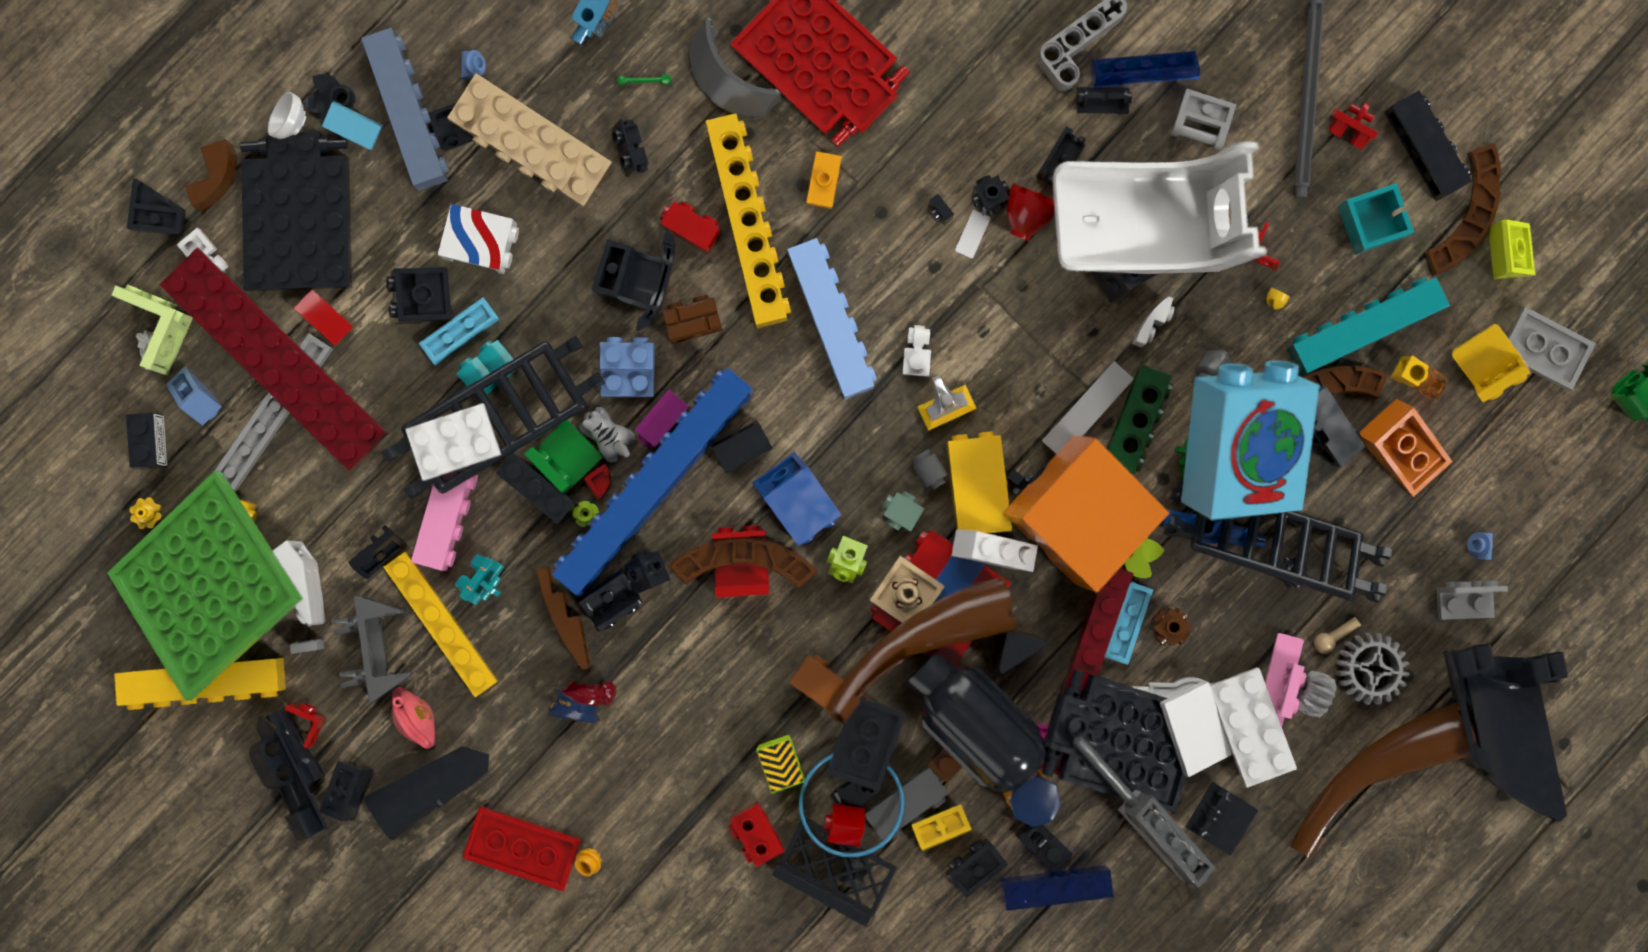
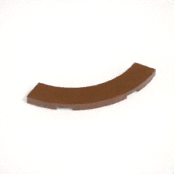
[1423,142,1501,277]
[1300,366,1388,399]
[668,537,818,589]

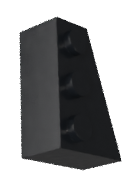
[1312,386,1365,467]

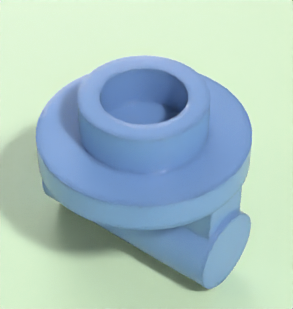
[461,50,486,80]
[1467,532,1493,560]

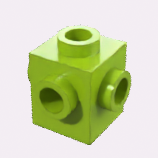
[827,536,868,583]

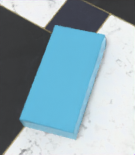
[322,101,383,150]

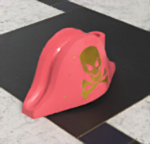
[392,686,436,750]

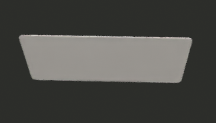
[955,210,990,258]

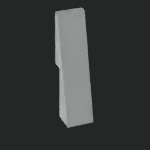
[1042,361,1134,454]

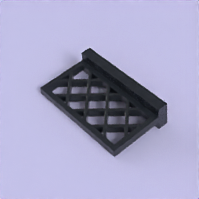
[772,816,898,927]

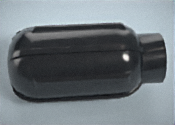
[903,649,1046,793]

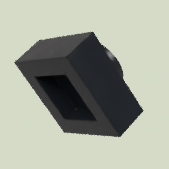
[928,194,954,225]

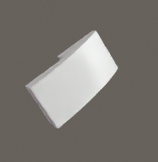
[1132,297,1175,348]

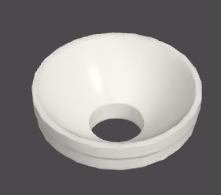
[268,92,306,139]

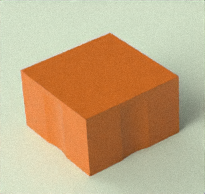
[1003,435,1169,593]

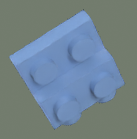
[600,337,655,398]

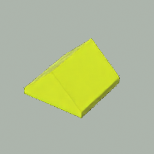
[1488,220,1535,279]

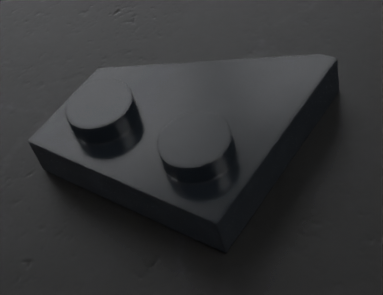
[127,179,186,236]

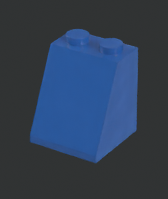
[752,452,841,546]

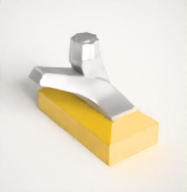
[917,375,976,431]

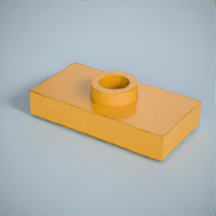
[806,151,842,209]

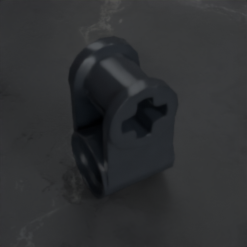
[830,781,878,808]

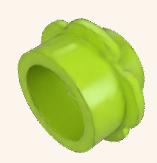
[573,501,599,527]

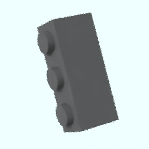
[865,765,948,841]

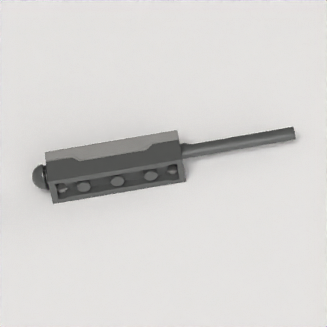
[1073,736,1215,888]

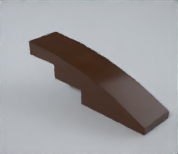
[536,567,591,670]

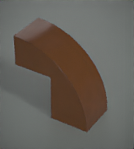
[185,139,236,211]

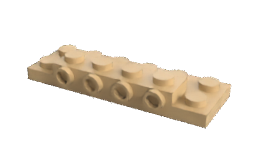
[447,73,612,207]

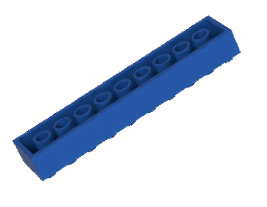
[552,368,754,596]

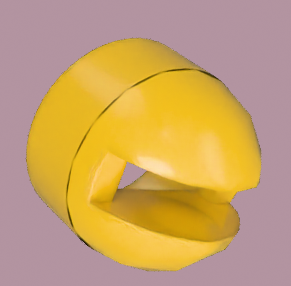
[1266,287,1290,310]

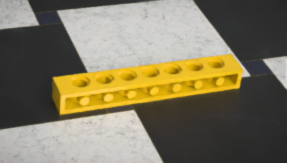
[706,113,791,328]

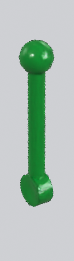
[616,74,671,86]

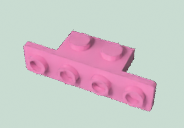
[1265,633,1306,727]

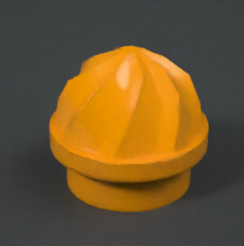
[574,848,602,876]

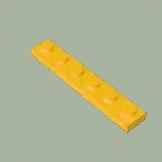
[384,552,498,697]

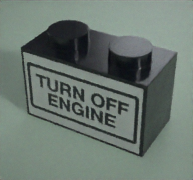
[126,412,167,470]

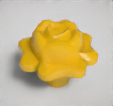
[130,497,162,529]

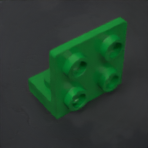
[525,420,603,494]

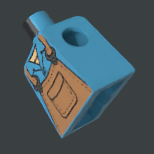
[571,0,623,46]

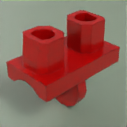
[1328,102,1379,150]

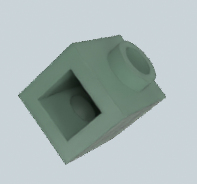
[881,491,925,532]

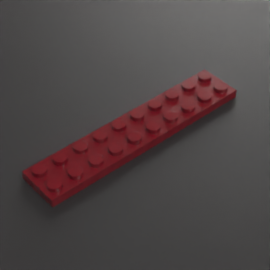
[159,247,389,471]

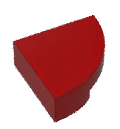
[583,464,611,500]

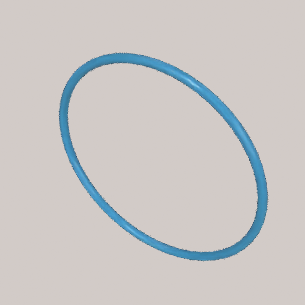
[799,754,904,857]

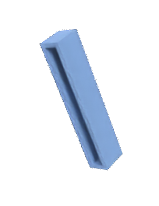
[787,238,877,400]

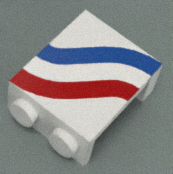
[438,204,519,274]

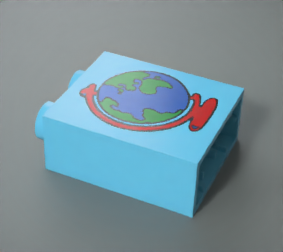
[1181,361,1319,520]

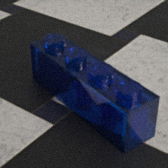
[1000,865,1114,911]

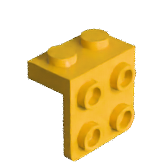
[1452,324,1531,403]

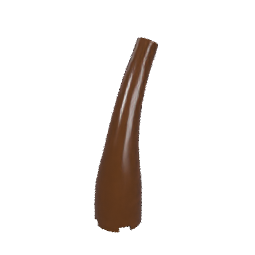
[825,577,1016,723]
[1290,702,1476,859]

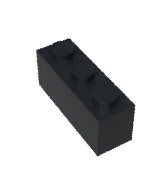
[496,453,578,525]

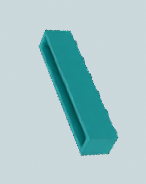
[1287,277,1450,376]

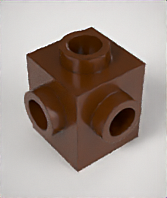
[1149,608,1192,646]

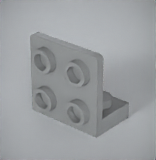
[1436,581,1508,620]

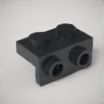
[577,569,643,632]
[946,838,1008,898]

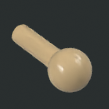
[1314,617,1361,654]

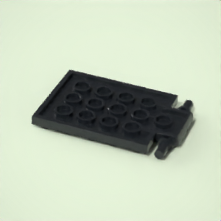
[240,131,352,292]
[1042,669,1186,813]

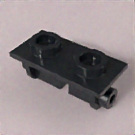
[1077,87,1132,114]
[612,119,649,177]

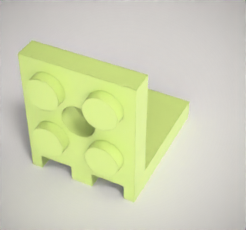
[112,285,193,375]

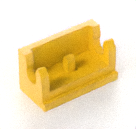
[912,804,972,852]

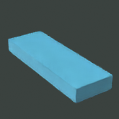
[419,297,500,365]
[1105,582,1153,665]

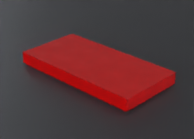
[462,806,582,892]

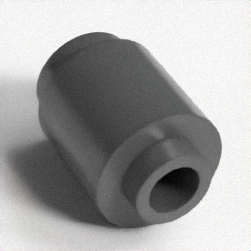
[911,449,948,490]

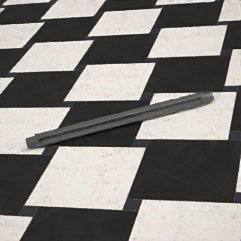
[1294,0,1325,199]

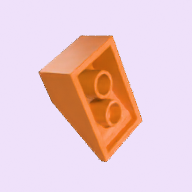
[1359,399,1452,497]

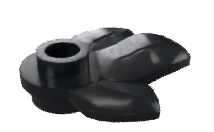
[303,74,356,125]

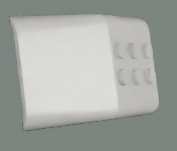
[1053,142,1266,274]

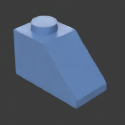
[166,367,222,426]

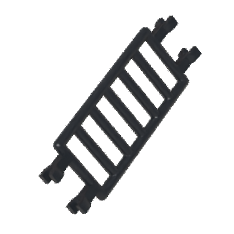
[381,336,605,499]
[1163,480,1392,603]

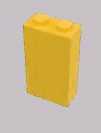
[946,431,1012,534]

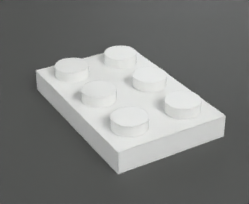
[406,403,501,481]

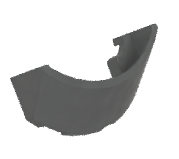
[690,17,781,118]

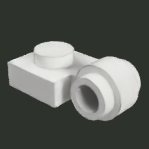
[177,228,228,273]
[902,325,931,377]

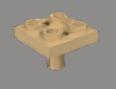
[870,556,945,623]

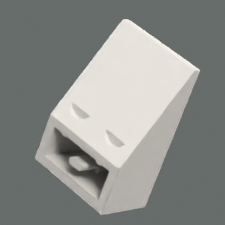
[273,540,326,625]

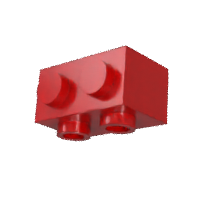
[728,801,785,867]

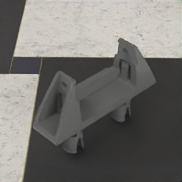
[332,596,413,703]

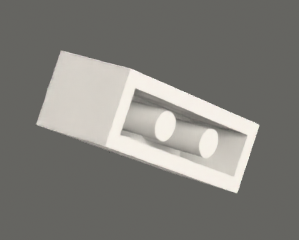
[952,529,1038,572]

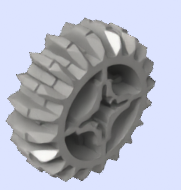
[1336,633,1410,705]

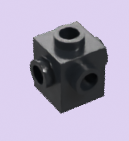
[971,175,1010,216]
[624,550,670,594]

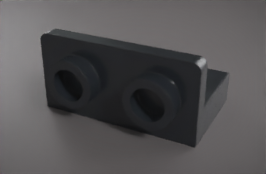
[429,103,474,151]

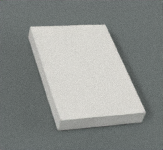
[1160,681,1232,777]

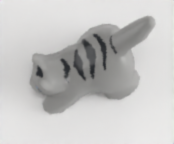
[579,406,635,462]

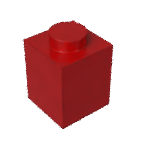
[823,804,865,847]

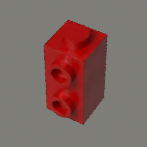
[659,201,721,255]

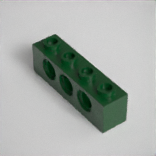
[1106,364,1173,475]

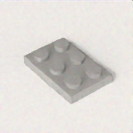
[1507,307,1596,391]

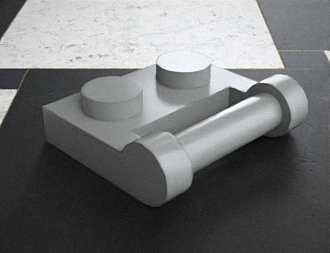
[1171,89,1237,151]

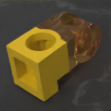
[1390,356,1448,400]

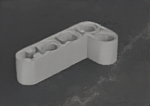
[1037,0,1127,92]

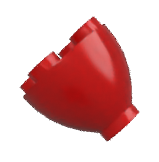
[1007,183,1055,241]

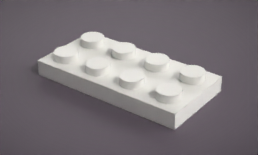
[1210,667,1297,788]

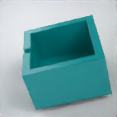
[1338,183,1414,255]

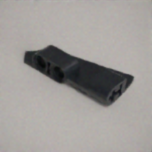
[249,715,328,841]
[364,746,489,840]

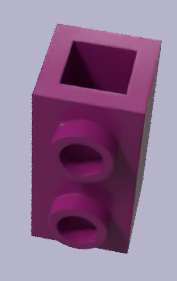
[635,390,691,449]

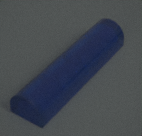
[1091,51,1201,87]

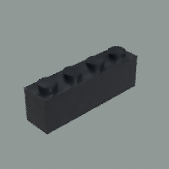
[1384,90,1472,202]

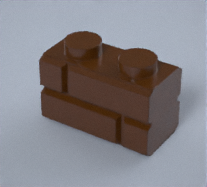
[663,295,723,344]

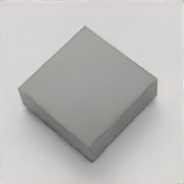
[290,639,325,654]

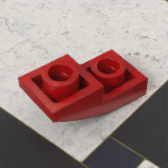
[293,290,353,346]

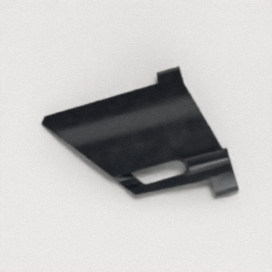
[1443,644,1568,822]

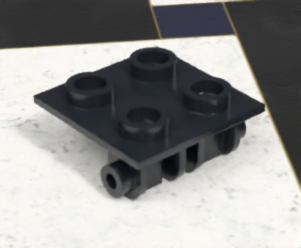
[1185,782,1258,856]

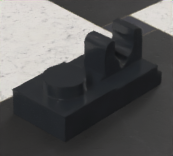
[348,525,408,579]
[1015,823,1073,873]

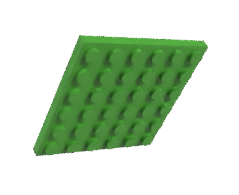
[107,471,303,701]

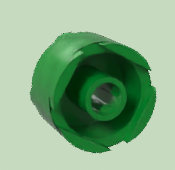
[1610,363,1648,422]

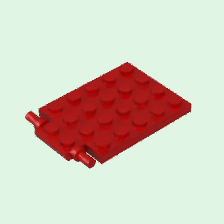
[730,0,910,147]

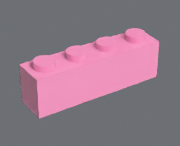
[411,470,478,571]

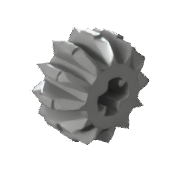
[1297,671,1337,718]

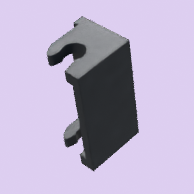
[1036,126,1085,187]
[711,420,773,473]
[320,761,374,821]

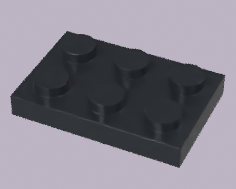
[827,697,906,792]

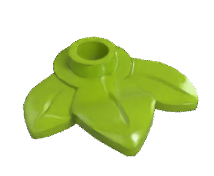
[1124,537,1164,578]

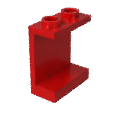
[712,525,770,598]

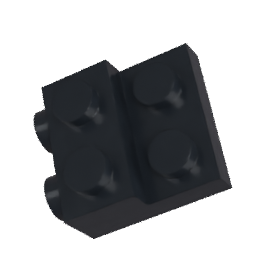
[386,267,452,325]

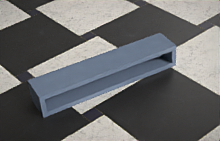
[361,28,449,191]

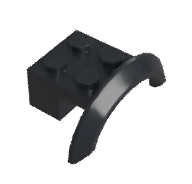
[592,229,675,331]

